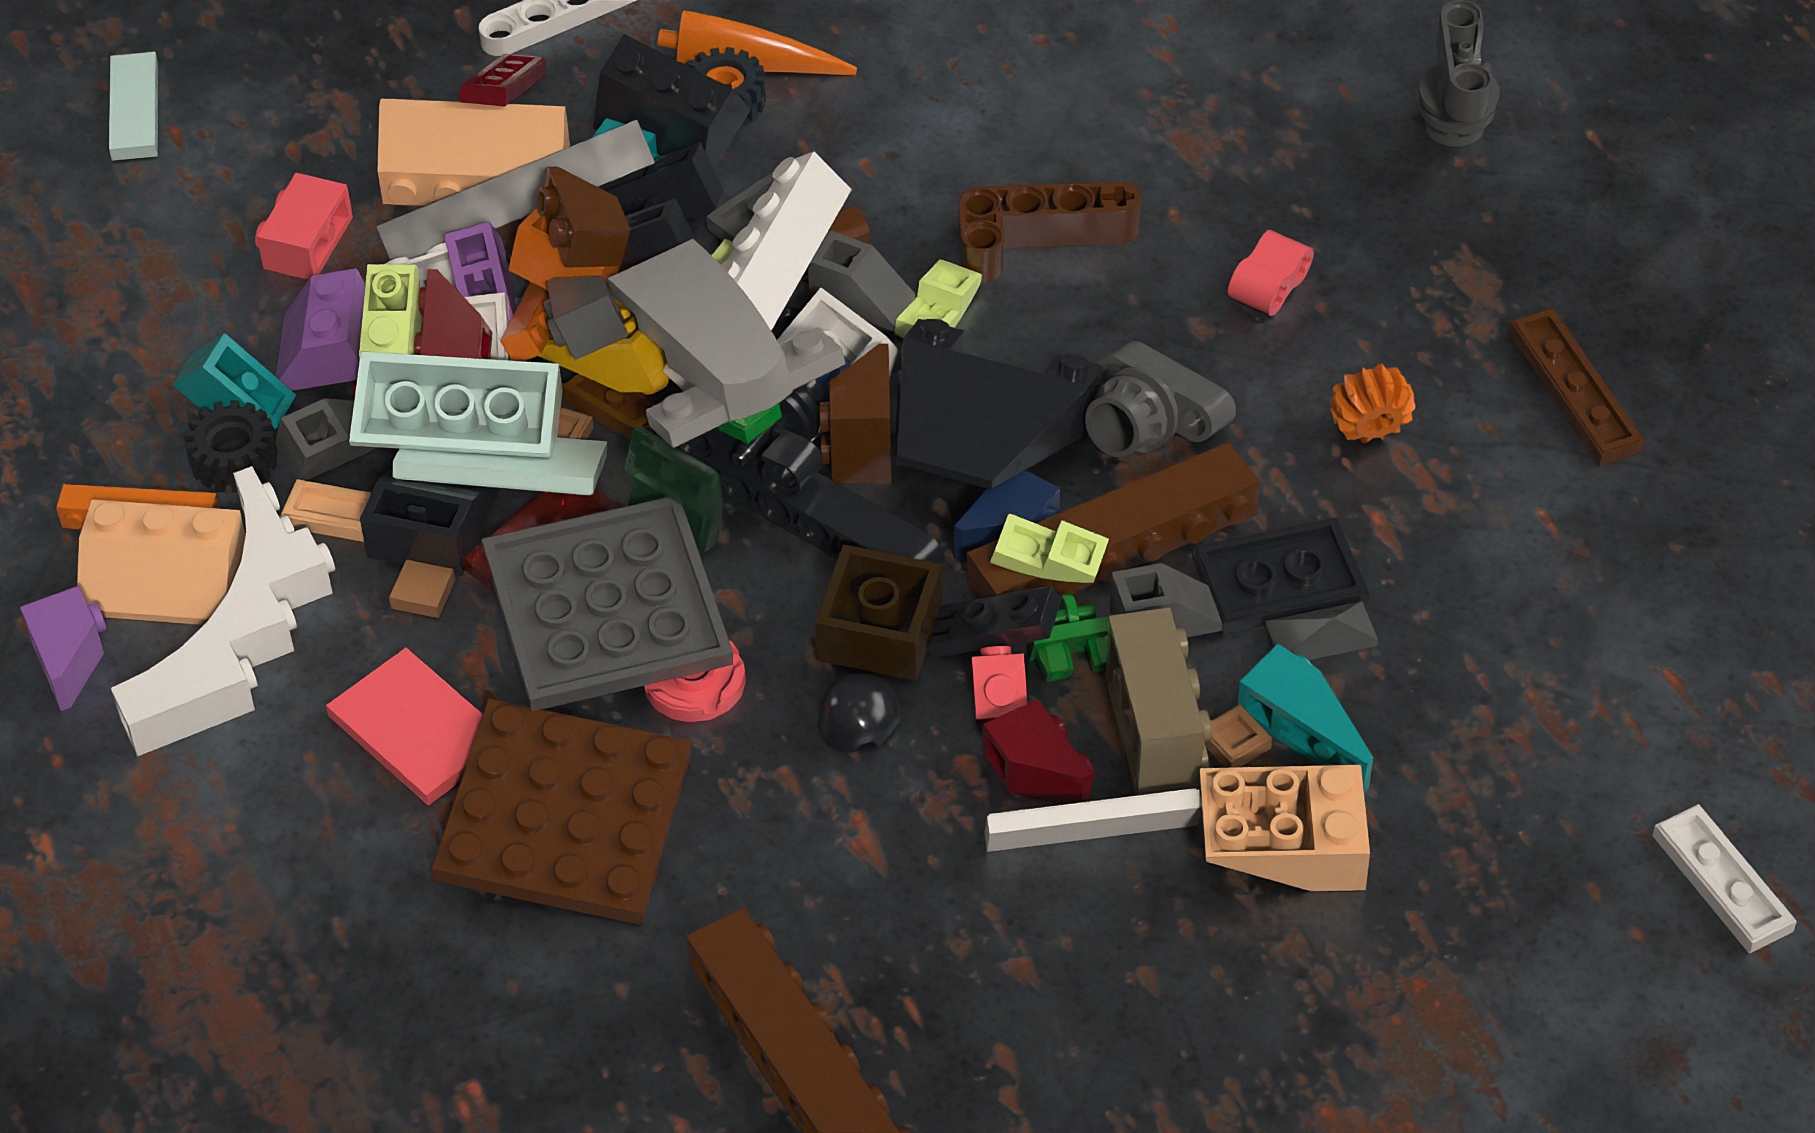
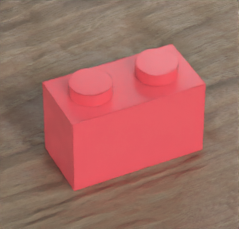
[255,173,353,280]

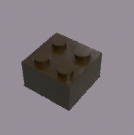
[815,544,943,681]

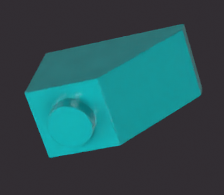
[172,333,296,430]

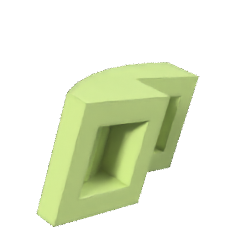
[894,259,982,338]
[990,513,1109,583]

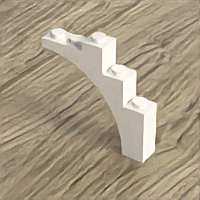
[111,466,335,757]

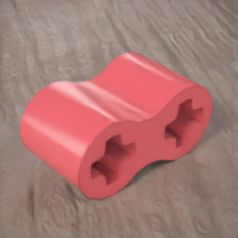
[1228,230,1314,316]

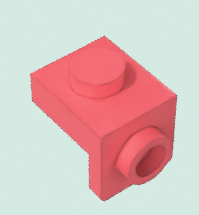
[970,646,1028,721]

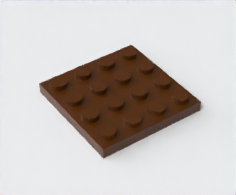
[432,698,693,925]

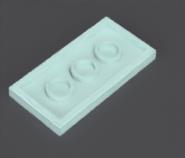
[393,437,607,495]

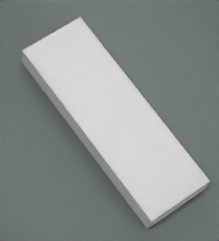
[1652,804,1797,954]

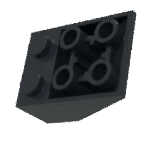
[360,466,501,576]

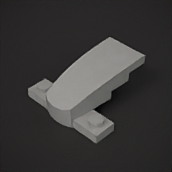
[608,239,846,448]

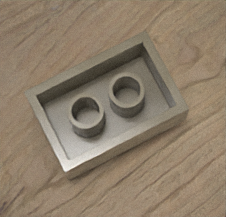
[1105,607,1212,796]

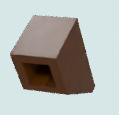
[537,166,630,268]

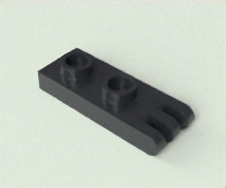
[927,586,1062,657]

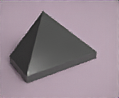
[1264,601,1378,660]

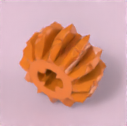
[1329,364,1416,444]

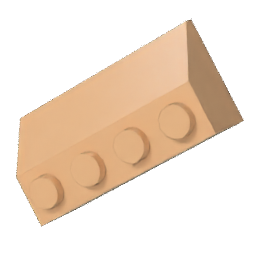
[378,99,570,206]

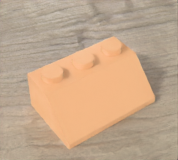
[77,499,246,625]

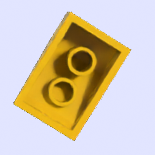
[539,297,669,395]

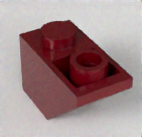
[414,269,493,359]
[983,699,1095,805]

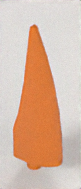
[657,10,857,76]

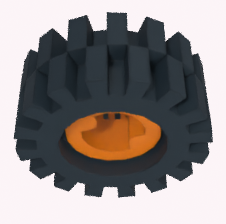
[687,47,766,127]

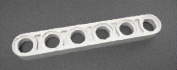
[479,0,637,56]

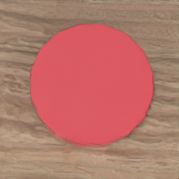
[644,641,746,723]

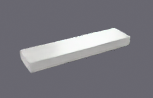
[984,788,1202,852]

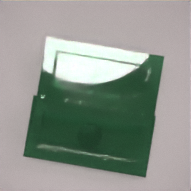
[624,426,722,552]

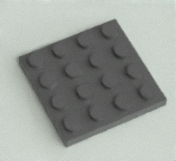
[482,495,733,711]

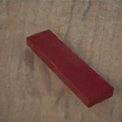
[460,54,546,106]

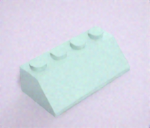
[349,352,563,458]

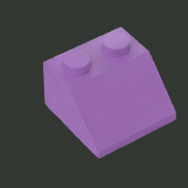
[276,268,366,391]

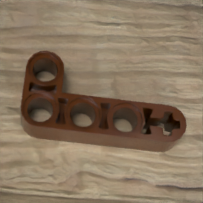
[959,181,1142,283]

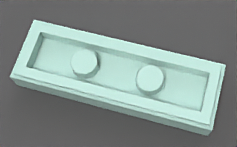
[109,52,158,161]

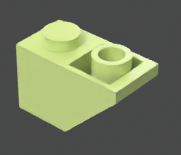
[359,264,424,358]

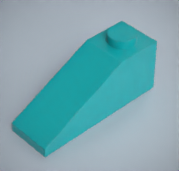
[1238,644,1374,793]

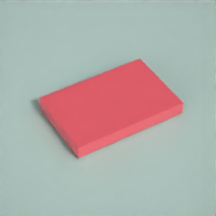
[326,648,483,806]

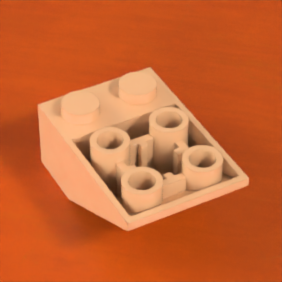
[1200,765,1370,891]

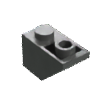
[808,230,915,332]
[543,276,628,360]
[275,398,379,481]
[1110,563,1223,638]

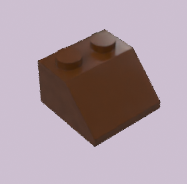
[820,344,891,484]

